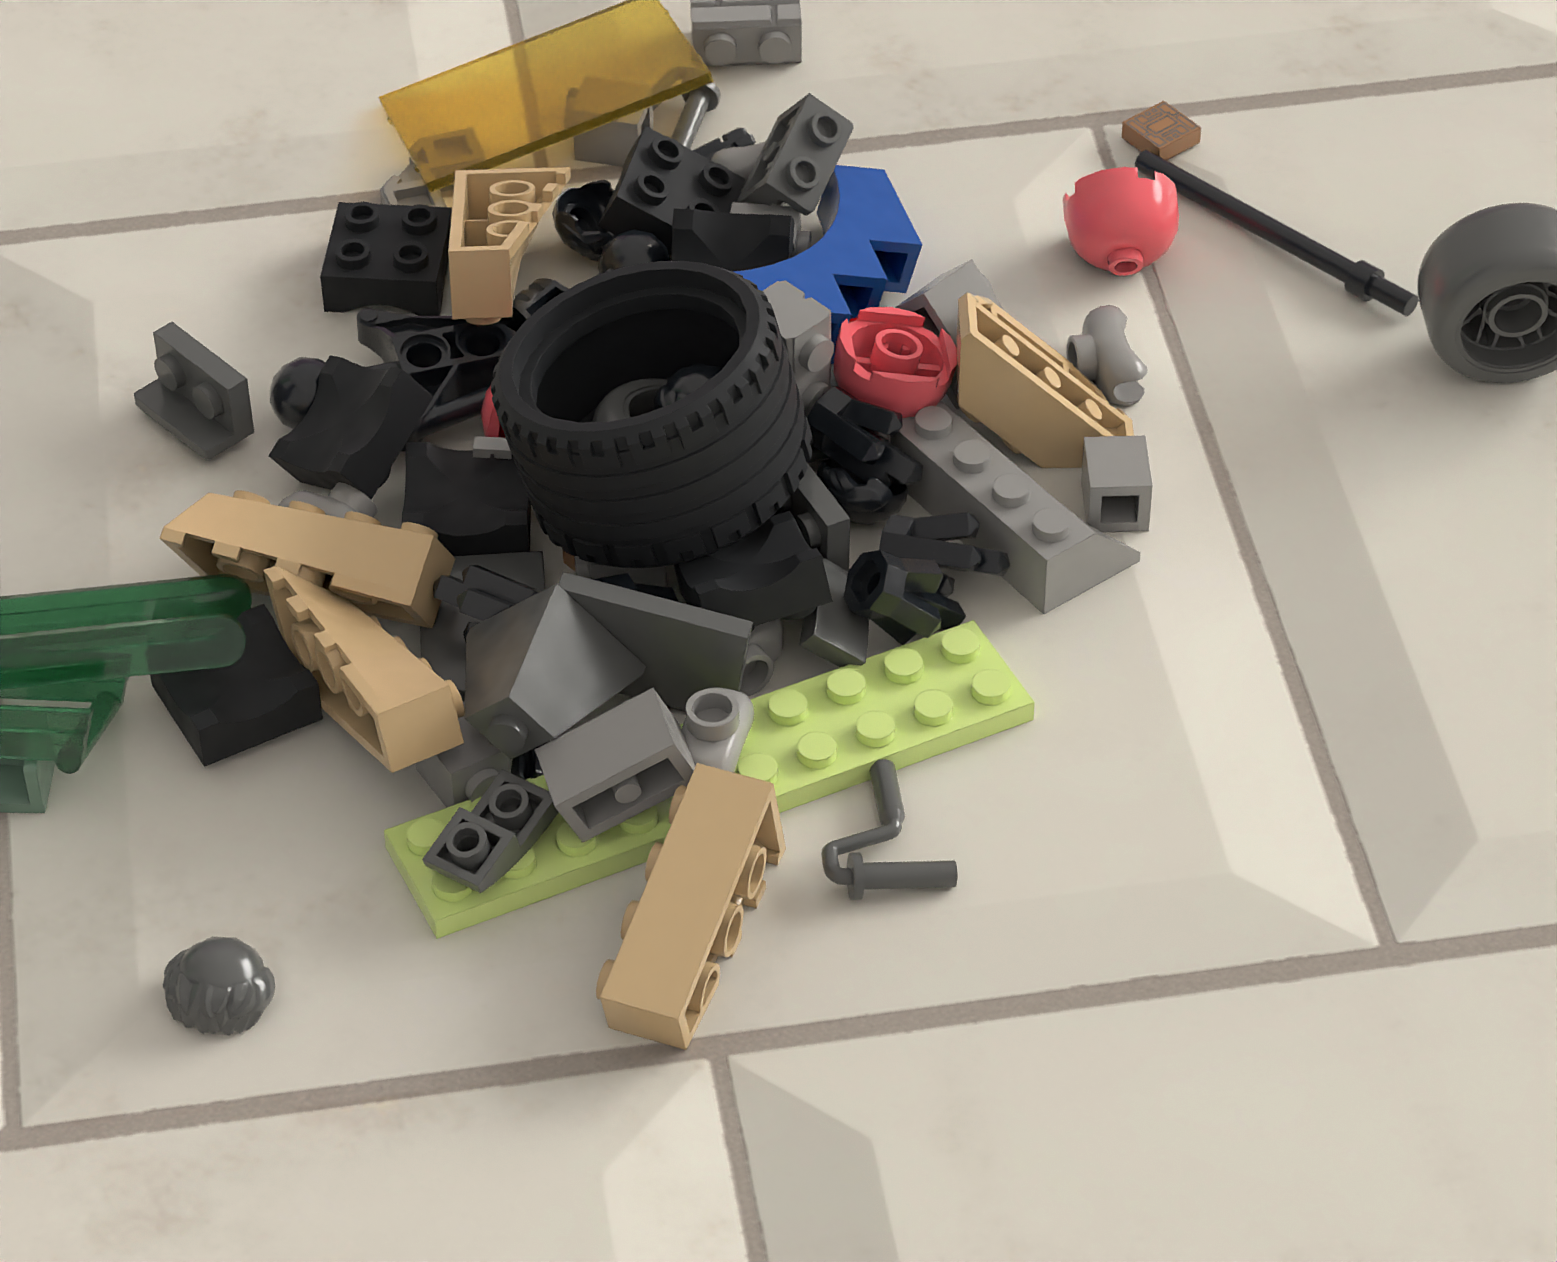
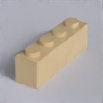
[448,167,571,325]
[159,490,455,628]
[263,566,465,773]
[596,763,786,1050]

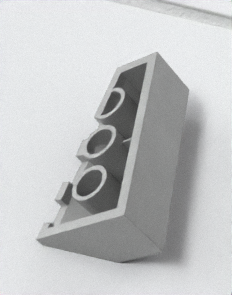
[890,401,1141,614]

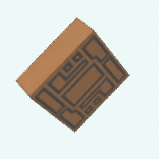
[1121,101,1201,160]

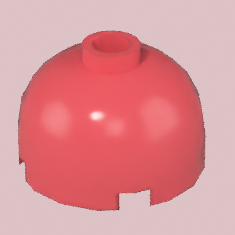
[1062,167,1179,276]
[833,307,957,418]

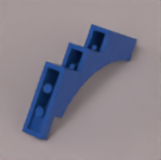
[735,165,923,364]

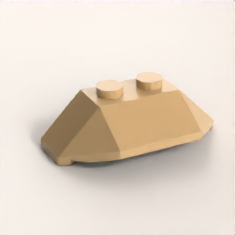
[956,292,1134,468]

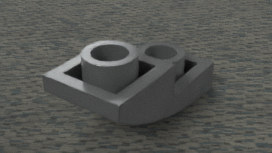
[799,557,869,667]
[422,769,559,893]

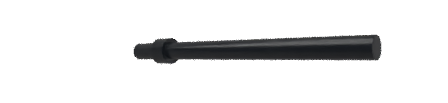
[1135,150,1418,316]

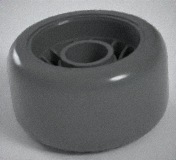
[1417,203,1557,383]

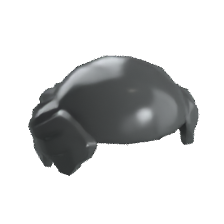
[163,936,275,1035]

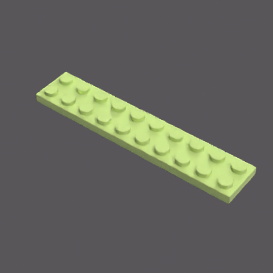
[384,620,1035,939]

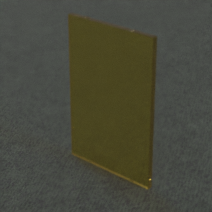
[378,0,714,193]

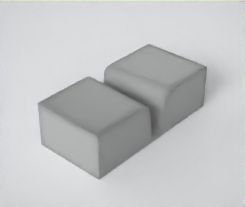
[473,436,512,459]

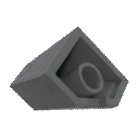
[464,584,646,759]

